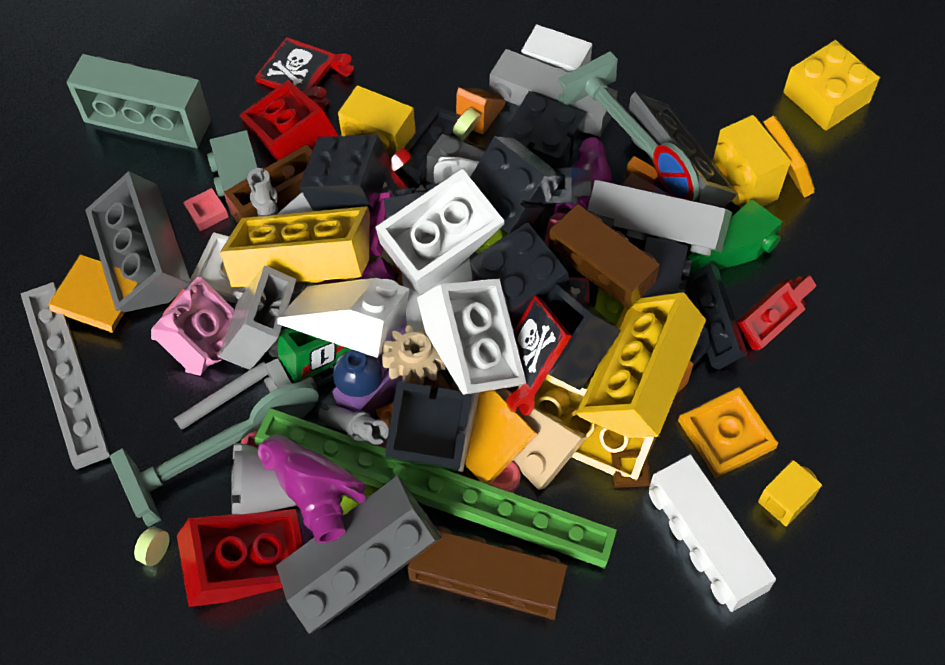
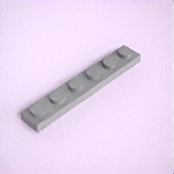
[21,282,110,470]

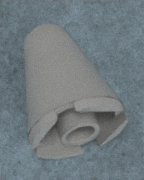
[231,443,296,515]

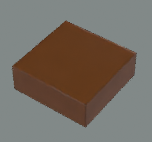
[611,450,651,488]

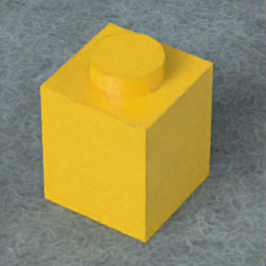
[758,460,822,527]

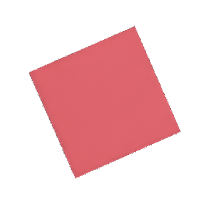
[183,188,228,232]

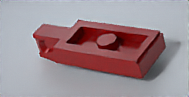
[736,275,817,350]

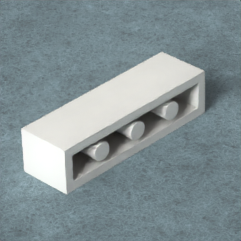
[649,455,776,612]

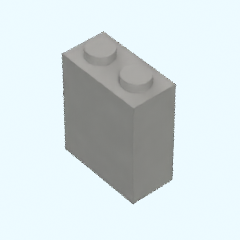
[218,265,297,370]

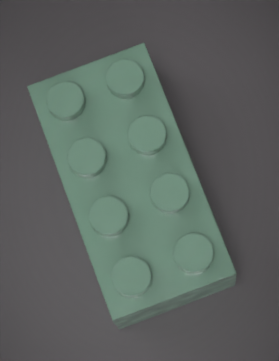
[67,54,211,148]

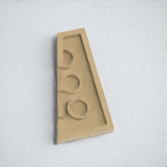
[449,380,588,490]

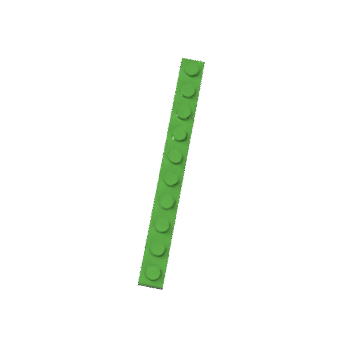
[255,408,617,568]

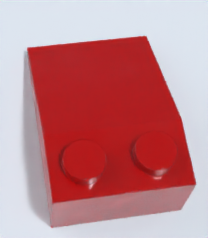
[239,80,339,161]
[177,509,303,607]

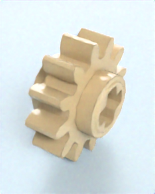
[382,325,446,385]

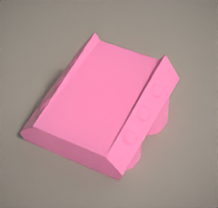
[151,277,234,376]

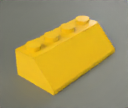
[220,206,370,288]
[576,292,706,438]
[518,374,657,480]

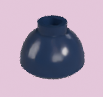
[333,349,384,397]

